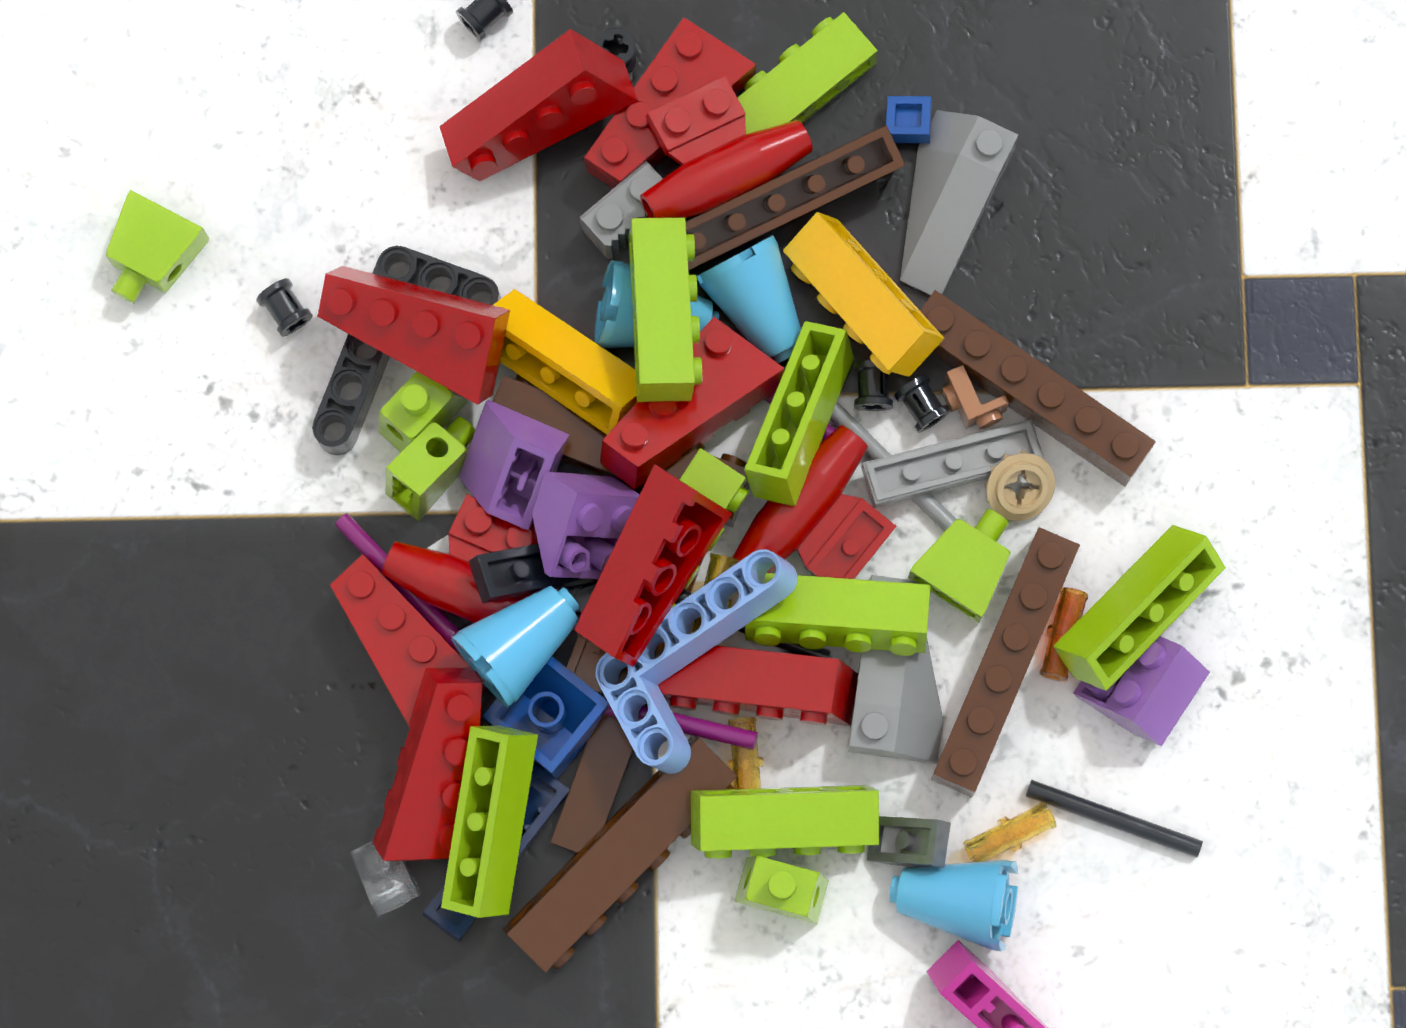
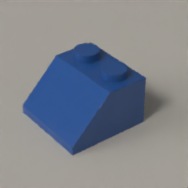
[482,656,610,779]

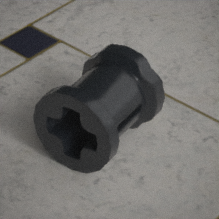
[455,0,514,41]
[597,28,637,74]
[256,278,313,337]
[854,360,893,411]
[894,374,951,433]

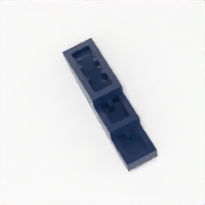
[423,763,570,942]

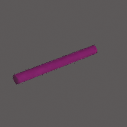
[335,513,459,652]
[601,695,758,750]

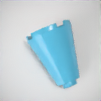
[696,236,801,363]
[594,260,719,348]
[451,586,580,708]
[890,860,1018,952]

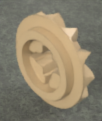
[984,450,1055,521]

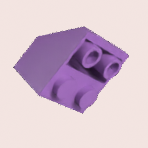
[459,400,570,530]
[532,471,640,579]
[1073,636,1210,747]

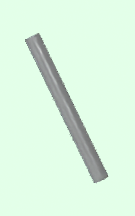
[830,402,956,532]

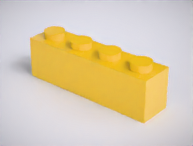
[783,212,944,377]
[493,289,637,435]

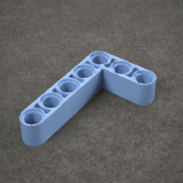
[595,550,797,774]

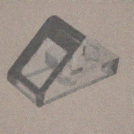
[350,841,421,917]

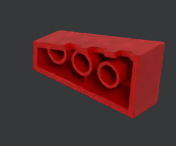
[584,18,756,189]
[439,29,638,182]
[317,266,510,405]
[600,317,785,489]
[574,464,732,667]
[330,554,489,728]
[658,643,858,726]
[372,667,482,861]

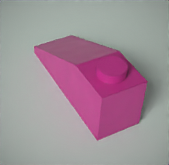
[926,940,1048,1028]

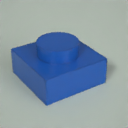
[886,96,932,143]

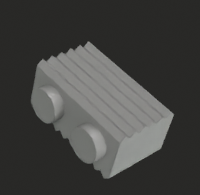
[579,161,663,259]

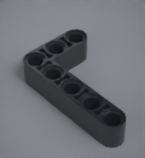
[312,245,501,456]

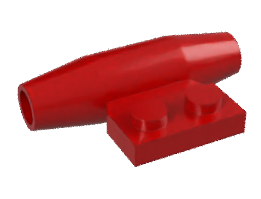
[640,76,813,218]
[729,425,897,579]
[381,494,538,623]

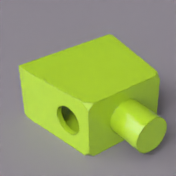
[106,190,210,304]
[378,371,468,453]
[385,416,475,522]
[908,509,1011,623]
[734,856,829,924]

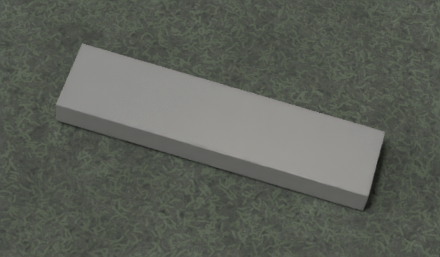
[861,419,1045,508]

